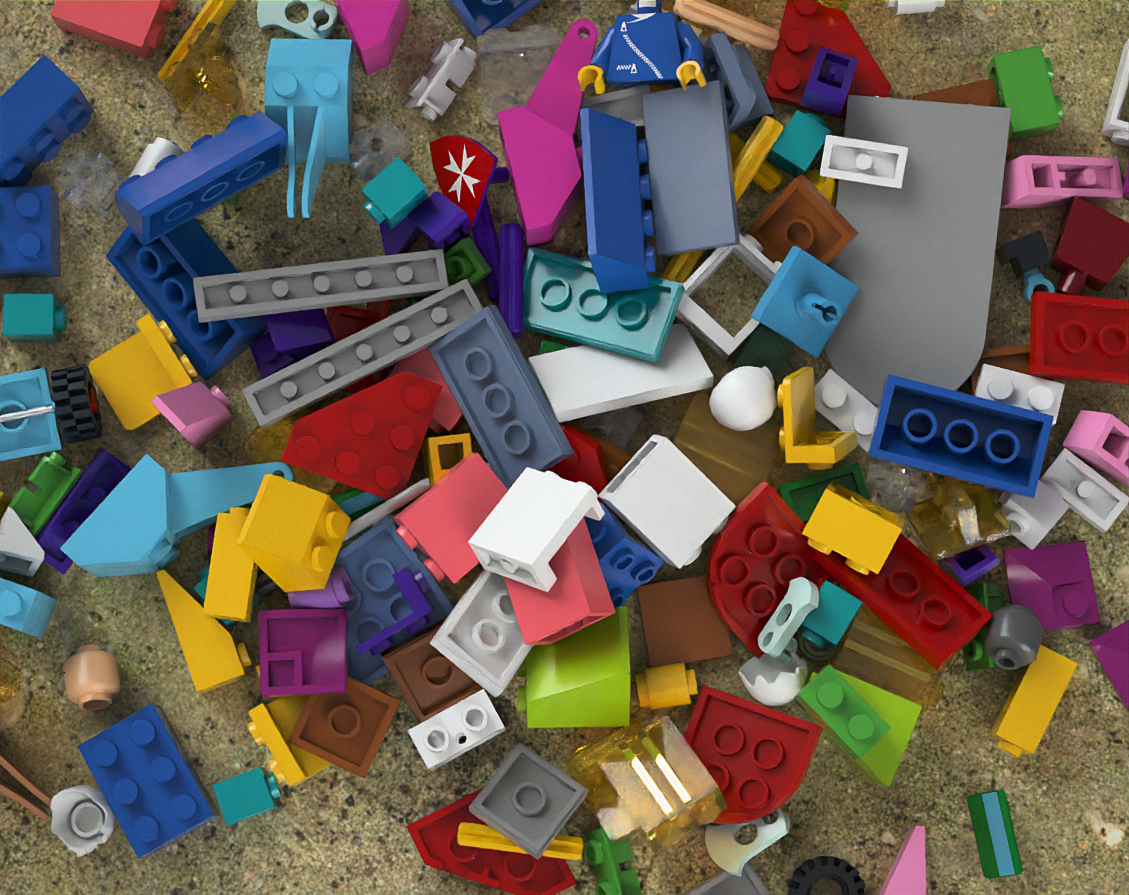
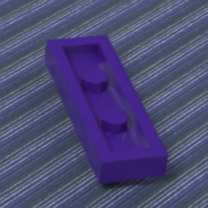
[35,448,132,575]

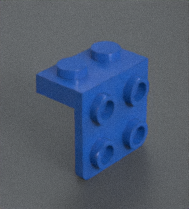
[584,502,664,608]

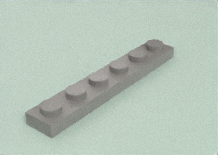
[193,249,449,323]
[241,278,483,430]

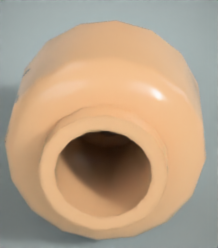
[63,645,121,711]

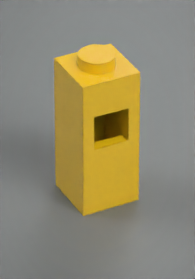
[203,507,259,623]
[989,644,1078,758]

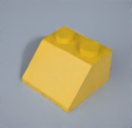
[236,474,351,592]
[802,480,906,575]

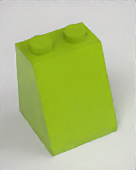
[518,606,630,728]
[802,666,922,788]

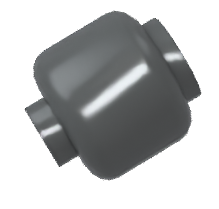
[983,605,1043,670]

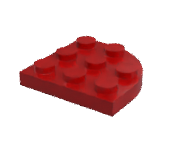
[707,481,836,659]
[659,685,823,825]

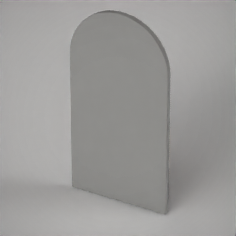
[825,95,1011,405]

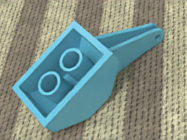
[264,39,354,218]
[60,453,296,577]

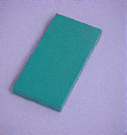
[523,246,685,363]

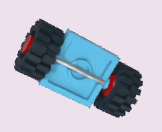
[0,364,102,461]

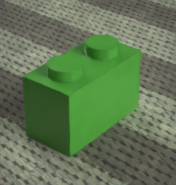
[987,45,1064,143]
[794,664,891,760]

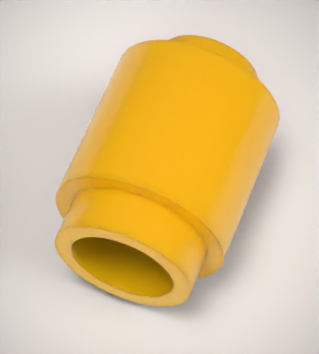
[635,662,698,710]

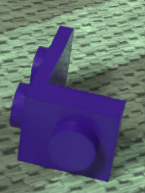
[355,566,435,656]

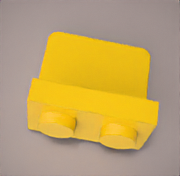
[88,313,198,431]
[777,367,857,470]
[247,695,333,787]

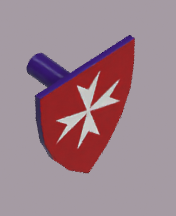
[429,135,509,229]

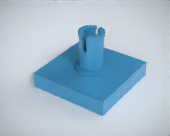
[750,245,860,358]

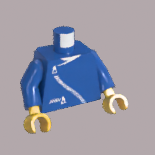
[578,0,706,94]

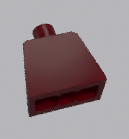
[1049,196,1129,296]

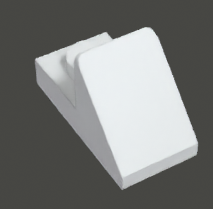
[0,507,45,577]

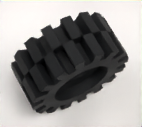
[787,856,865,895]

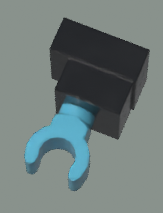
[995,230,1055,306]

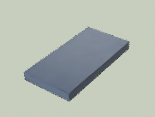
[642,80,740,257]
[428,305,575,490]

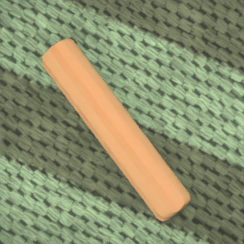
[673,0,780,50]

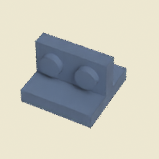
[674,31,775,132]

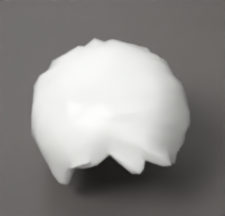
[709,366,777,431]
[738,652,808,707]
[50,785,116,857]

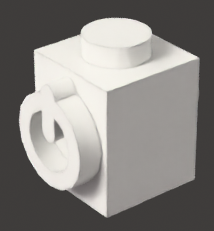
[993,480,1070,550]

